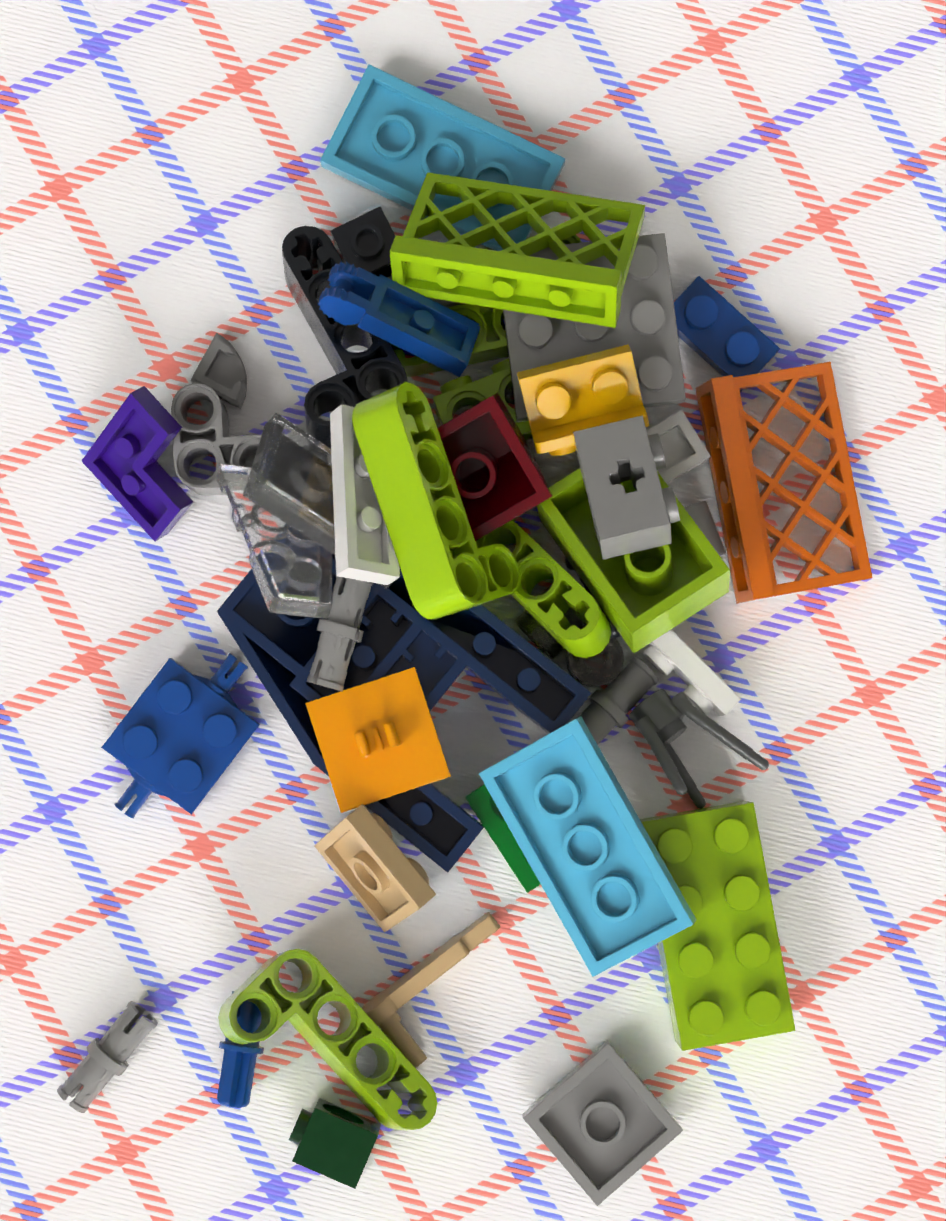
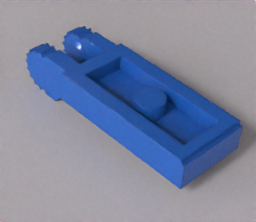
[318,262,480,377]

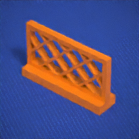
[695,362,873,604]

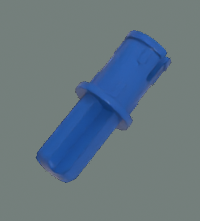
[217,991,264,1108]

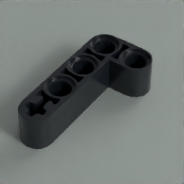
[282,226,408,452]

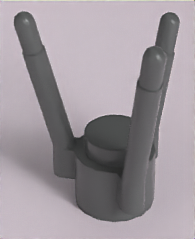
[629,689,769,809]

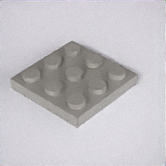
[503,233,686,422]

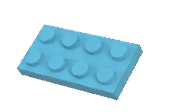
[320,64,565,251]
[479,716,696,977]

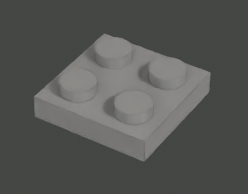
[522,1040,683,1206]

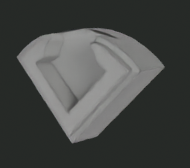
[190,333,247,409]

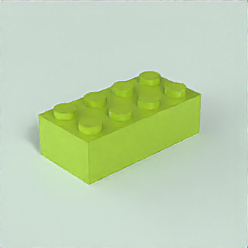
[640,801,796,1051]

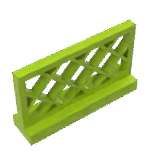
[390,172,645,328]

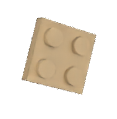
[314,804,436,933]

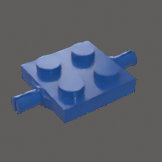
[101,653,260,819]

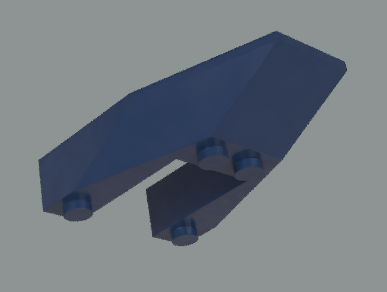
[217,524,591,873]

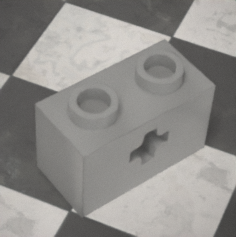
[573,415,680,560]

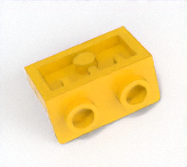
[517,344,650,456]

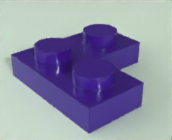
[81,386,193,542]

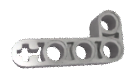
[171,383,332,496]

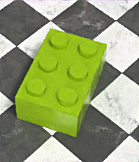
[537,468,730,653]

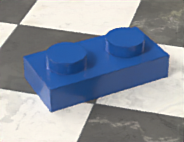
[674,276,780,393]

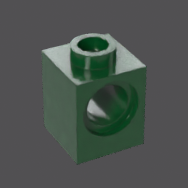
[288,1098,381,1189]

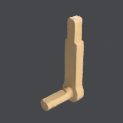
[362,912,500,1068]

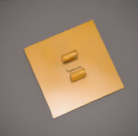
[305,667,451,813]

